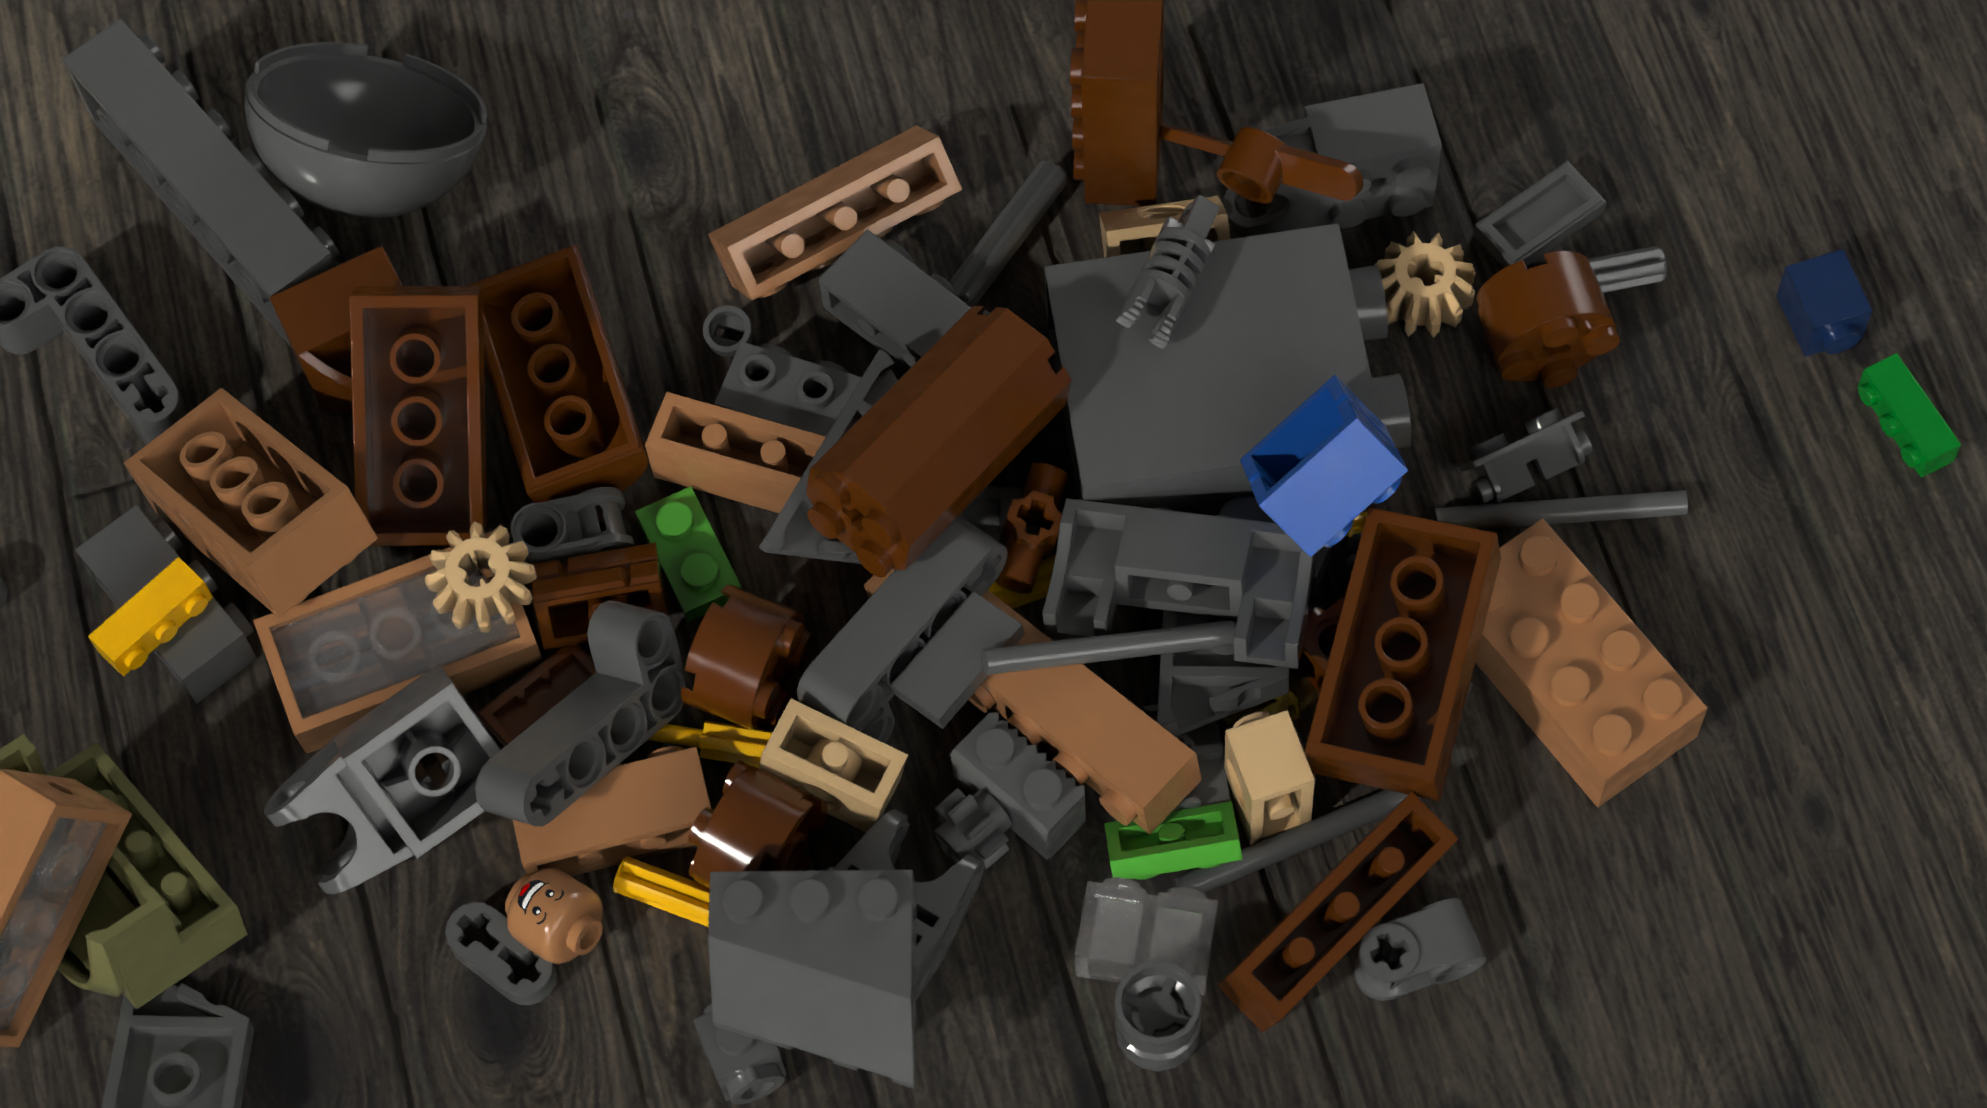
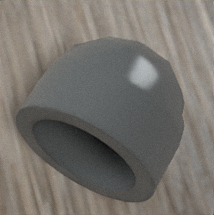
[703,305,754,357]

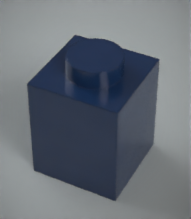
[1776,249,1872,357]

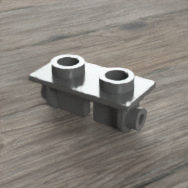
[1456,407,1592,504]

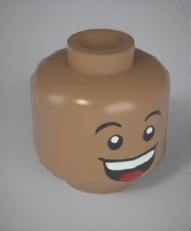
[505,867,603,964]

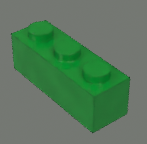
[1857,353,1962,478]

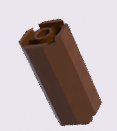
[806,305,1072,578]

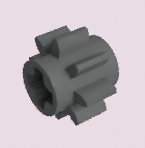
[932,788,1012,870]

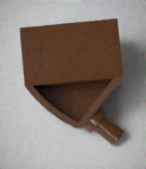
[269,246,403,414]

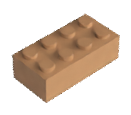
[124,388,378,617]
[1475,518,1708,808]

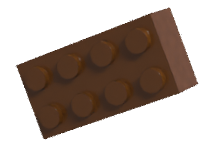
[1070,0,1164,206]
[349,286,488,546]
[1305,507,1501,802]

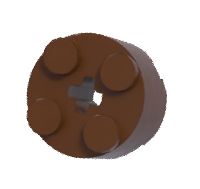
[1476,251,1620,388]
[681,585,815,731]
[688,760,827,888]

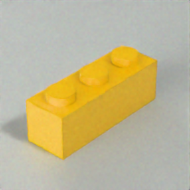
[88,557,213,677]

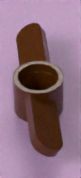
[1158,125,1363,203]

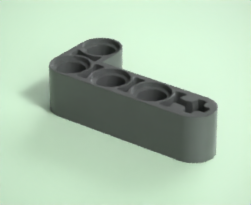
[0,246,189,444]
[797,515,1008,744]
[475,600,687,826]

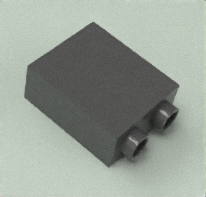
[1044,223,1411,516]

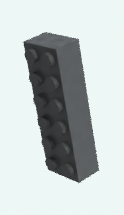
[62,18,340,347]

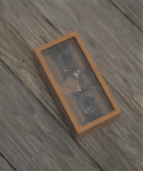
[253,531,543,754]
[0,769,132,1048]

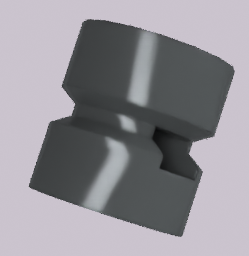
[1114,960,1202,1071]

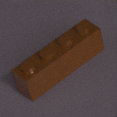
[1216,792,1459,1033]

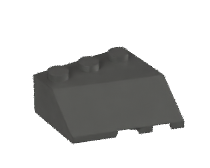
[708,870,917,1089]

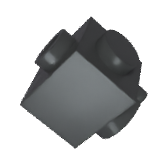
[693,1003,786,1104]

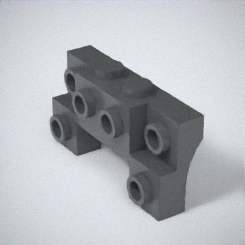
[1043,498,1319,669]

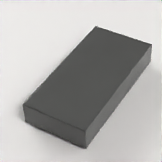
[1473,161,1607,268]
[891,591,1025,729]

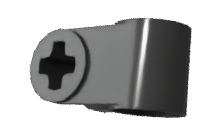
[511,487,636,564]
[1353,898,1487,1001]

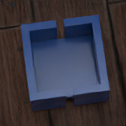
[1240,374,1409,557]

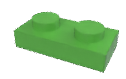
[635,486,742,623]
[1104,801,1243,882]

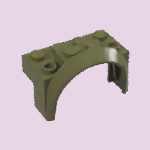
[0,734,247,1010]

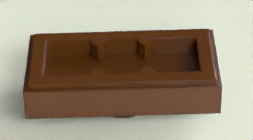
[476,644,596,749]

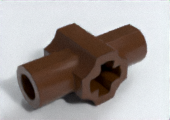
[995,463,1069,594]

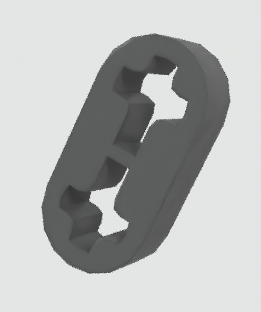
[445,902,557,1005]

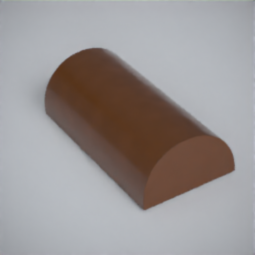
[466,244,648,503]

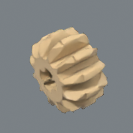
[1375,231,1475,338]
[425,521,537,633]

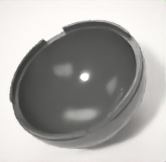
[244,42,487,219]

